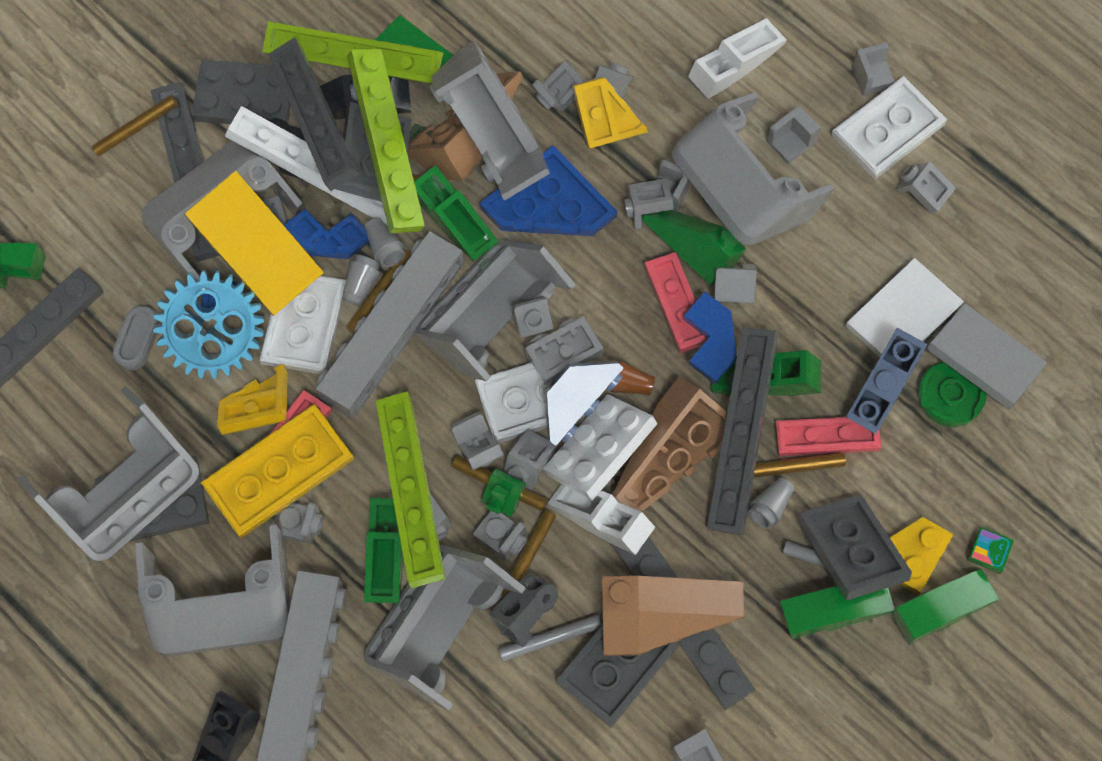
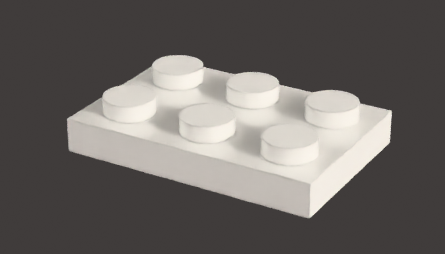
[543,394,658,500]

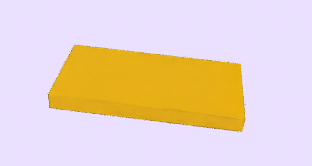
[184,171,324,316]
[201,404,354,539]

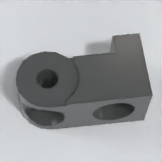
[489,574,558,647]

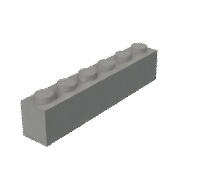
[316,231,464,420]
[257,571,347,761]

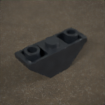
[320,75,412,120]
[192,691,261,761]

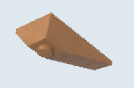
[408,71,523,181]
[612,376,727,512]
[602,576,745,656]

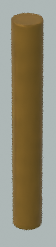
[92,95,179,156]
[346,250,411,334]
[754,453,846,478]
[451,455,548,512]
[498,510,556,603]

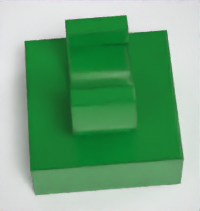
[481,469,526,517]

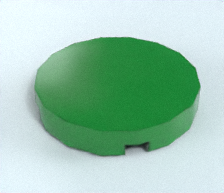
[917,361,987,427]

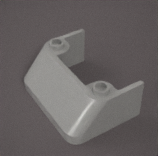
[429,40,550,201]
[672,92,834,245]
[142,142,303,280]
[415,240,576,382]
[17,386,199,561]
[135,525,291,656]
[364,545,525,710]

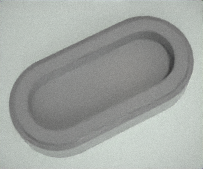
[113,306,160,371]

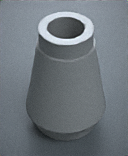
[364,218,405,268]
[342,255,381,306]
[748,477,795,529]

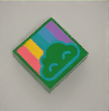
[967,527,1014,574]

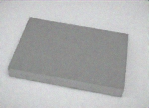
[927,304,1047,410]

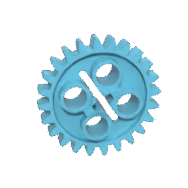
[153,269,264,379]

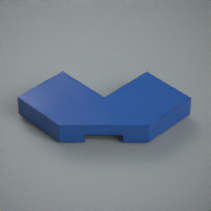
[283,209,369,259]
[683,292,737,384]

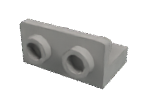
[525,316,604,385]

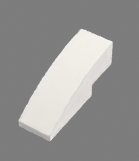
[688,18,787,99]
[547,484,655,555]

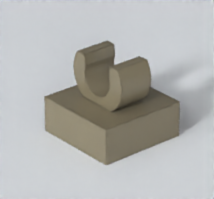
[301,184,343,227]

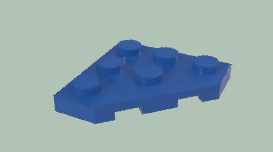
[479,145,617,236]

